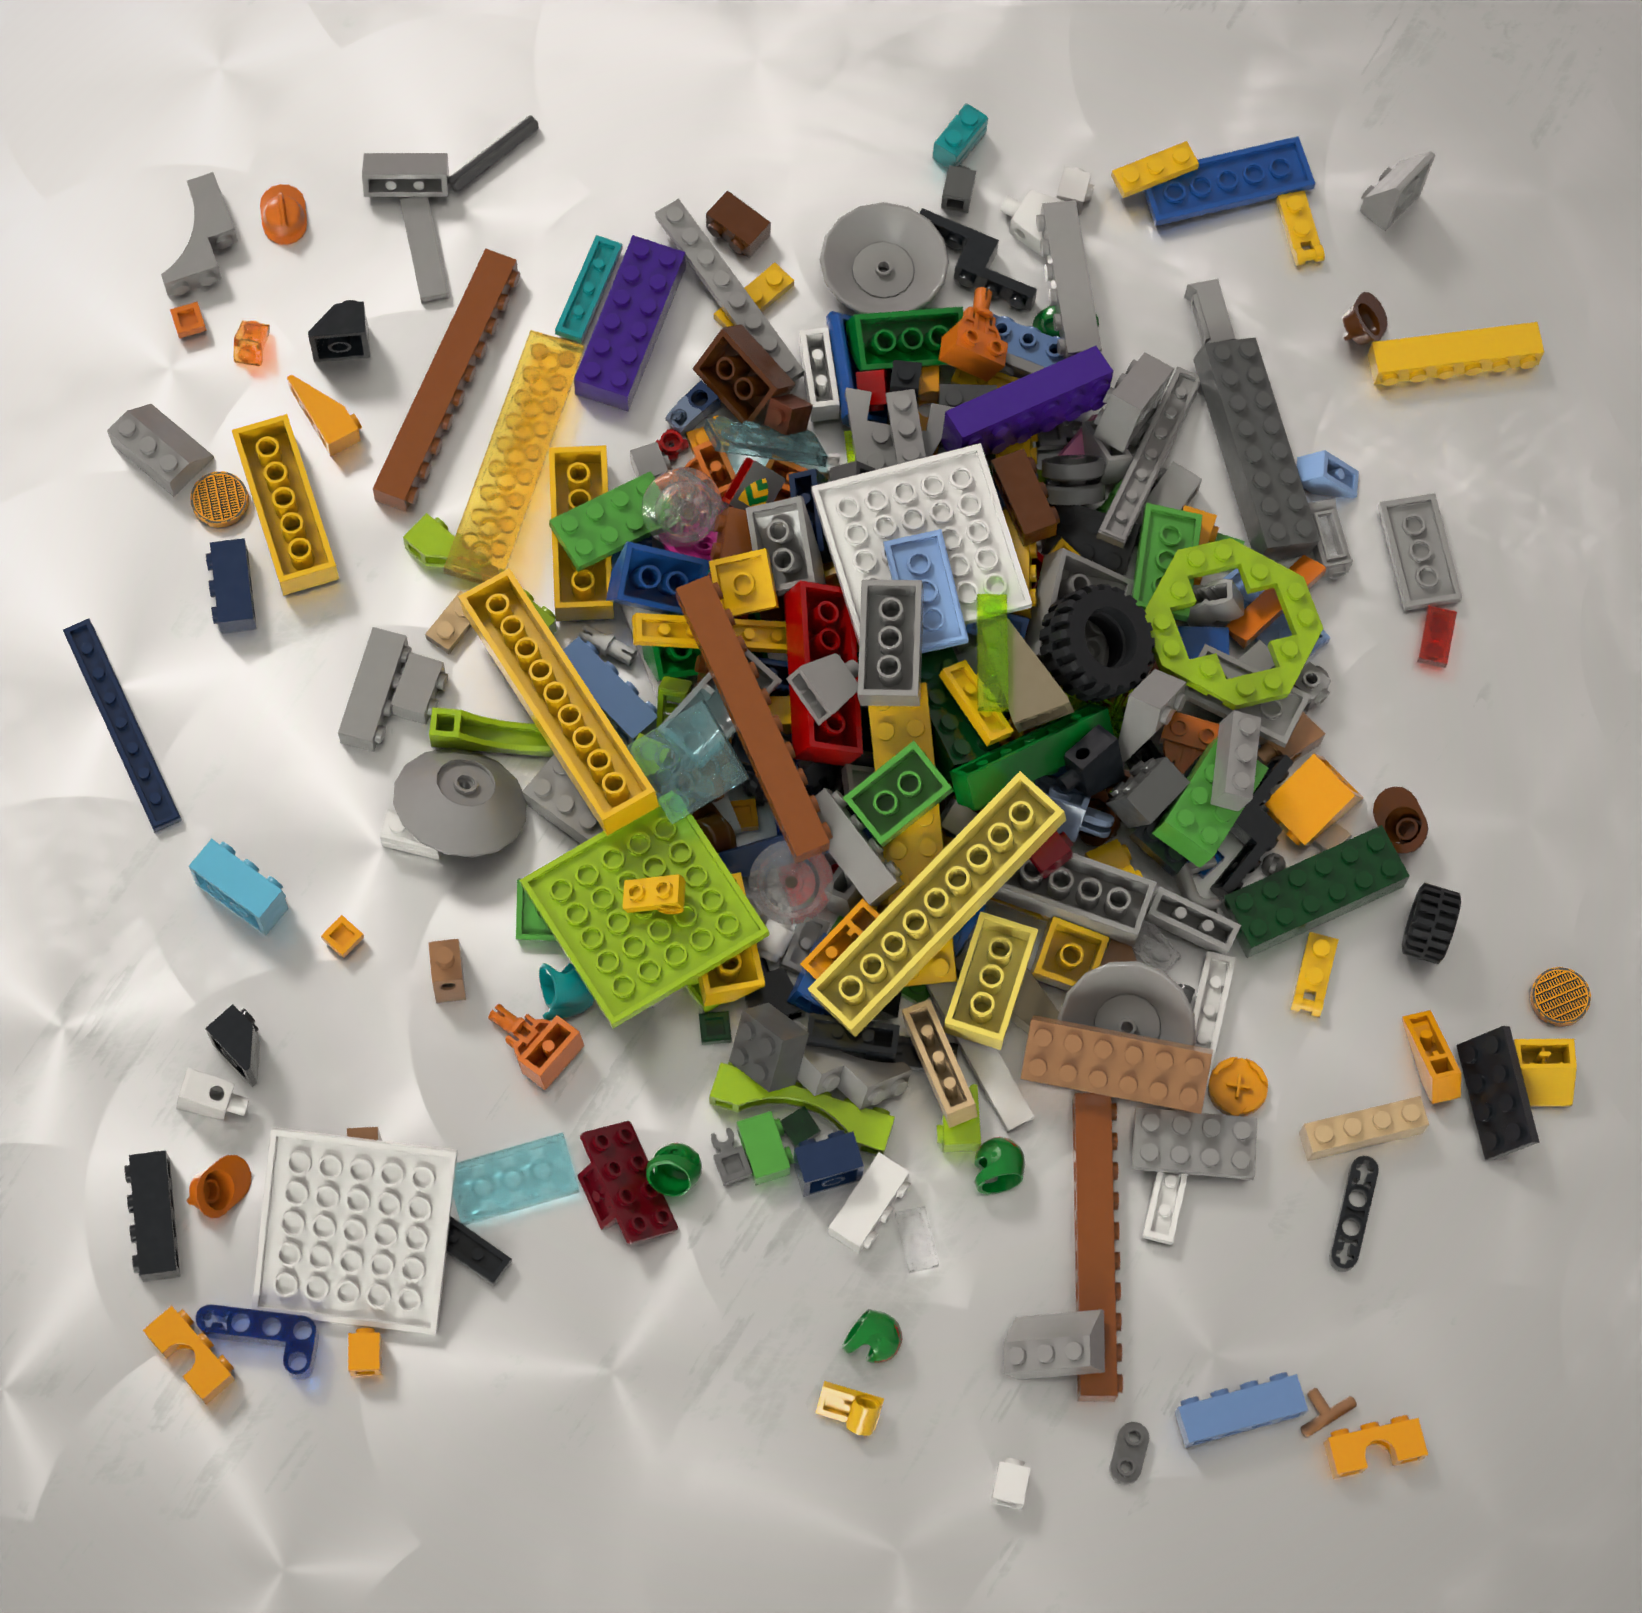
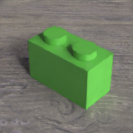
[736,1111,794,1186]

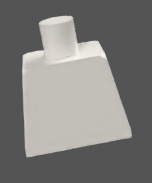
[1001,190,1063,258]
[176,1067,249,1120]

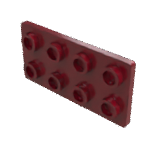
[577,1121,678,1245]

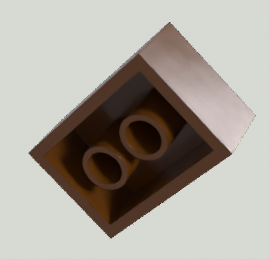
[692,324,796,429]

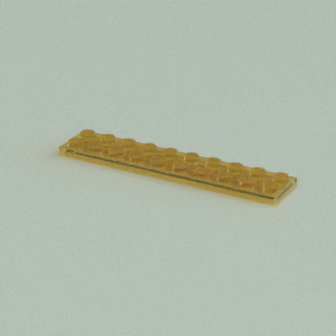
[444,330,585,584]

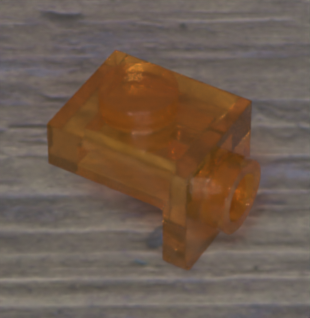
[234,320,270,366]

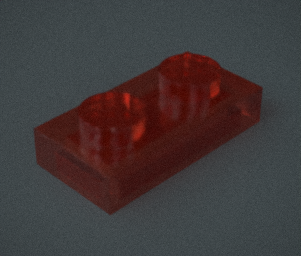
[1417,605,1457,668]

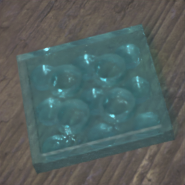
[626,700,750,824]

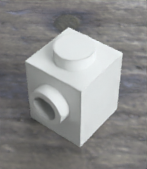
[1056,167,1094,215]

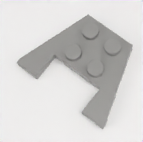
[845,387,954,469]

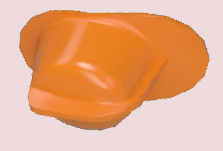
[260,184,307,245]
[186,1155,251,1218]

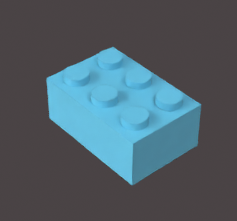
[189,839,289,936]

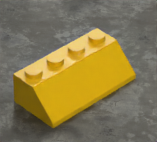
[698,872,765,1007]

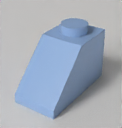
[1297,450,1359,498]

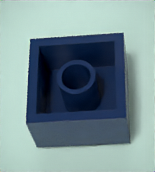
[793,1130,864,1197]

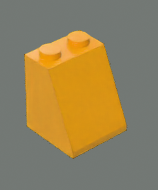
[1264,754,1364,846]

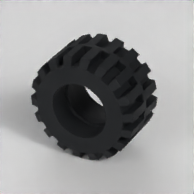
[1402,883,1461,964]

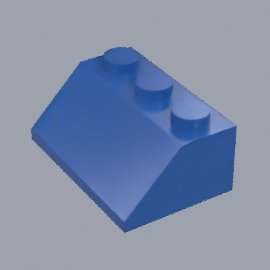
[606,541,710,616]

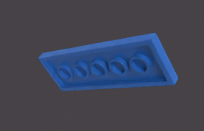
[1143,136,1315,226]

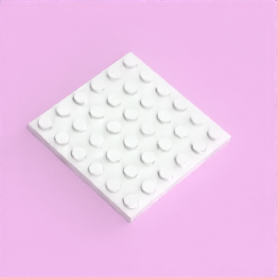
[811,443,1032,645]
[251,1127,458,1335]

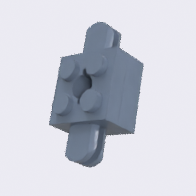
[1034,775,1115,842]

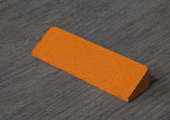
[1225,555,1327,649]

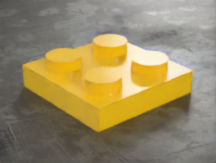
[709,548,779,617]

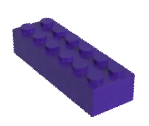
[574,235,686,412]
[941,346,1114,457]

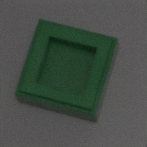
[699,1011,732,1045]
[781,1106,821,1148]

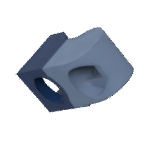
[665,380,721,436]

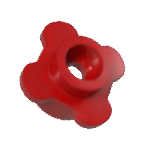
[656,429,689,461]

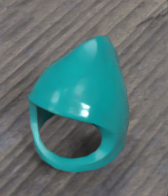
[539,961,594,1020]

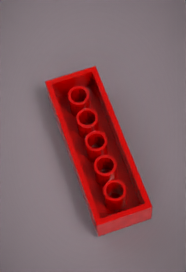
[784,580,863,766]

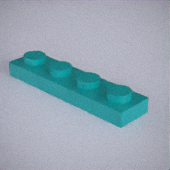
[555,235,623,344]

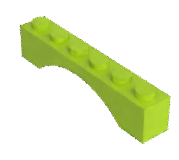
[403,513,557,634]
[429,707,554,757]
[709,1062,895,1156]

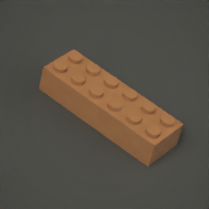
[1020,1015,1213,1114]

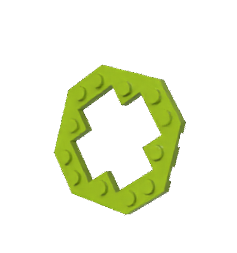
[1145,538,1323,710]

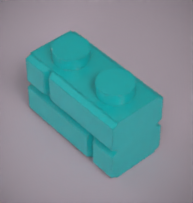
[932,104,988,168]

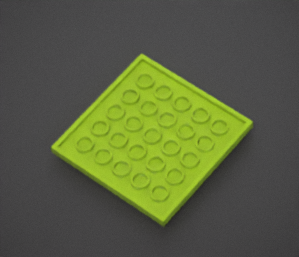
[520,789,770,1029]

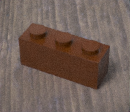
[990,448,1060,547]

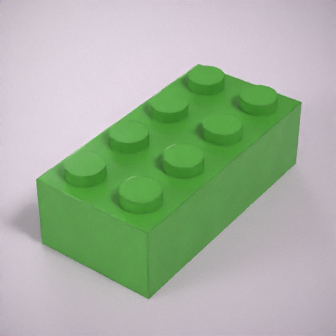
[1152,736,1269,868]

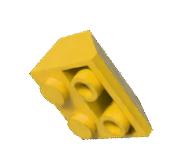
[1514,1038,1577,1107]

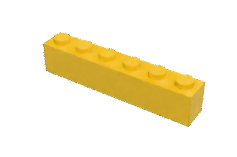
[1367,322,1544,386]

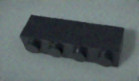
[124,1150,180,1282]

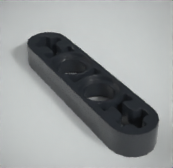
[1329,1156,1379,1272]

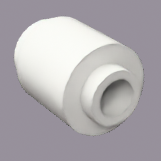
[757,917,795,963]

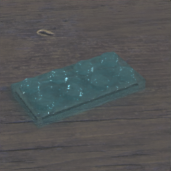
[704,417,828,467]
[453,1132,580,1226]

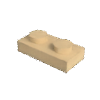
[425,591,472,654]

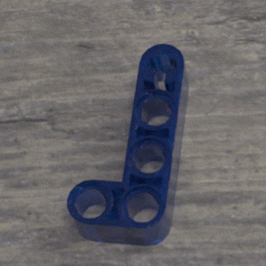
[195,1304,319,1380]

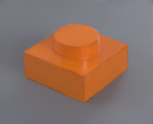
[170,302,206,339]

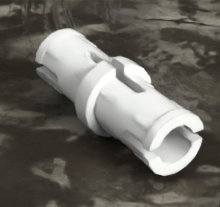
[578,624,638,666]

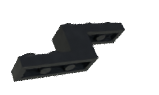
[920,208,1037,311]
[1210,754,1294,897]
[806,1013,958,1072]

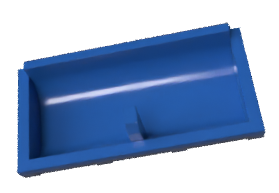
[826,311,888,427]

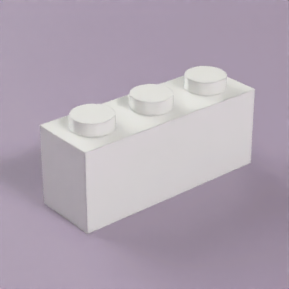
[799,327,840,422]
[828,1152,911,1254]

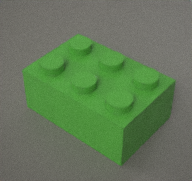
[843,741,954,848]

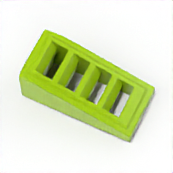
[656,676,692,738]

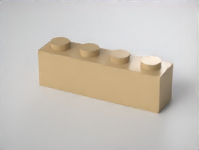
[902,999,977,1128]
[1299,1096,1429,1161]

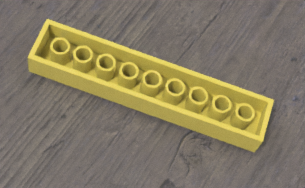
[808,771,1066,1037]

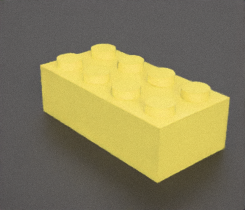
[943,911,1038,1050]

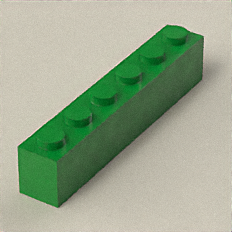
[950,703,1114,810]

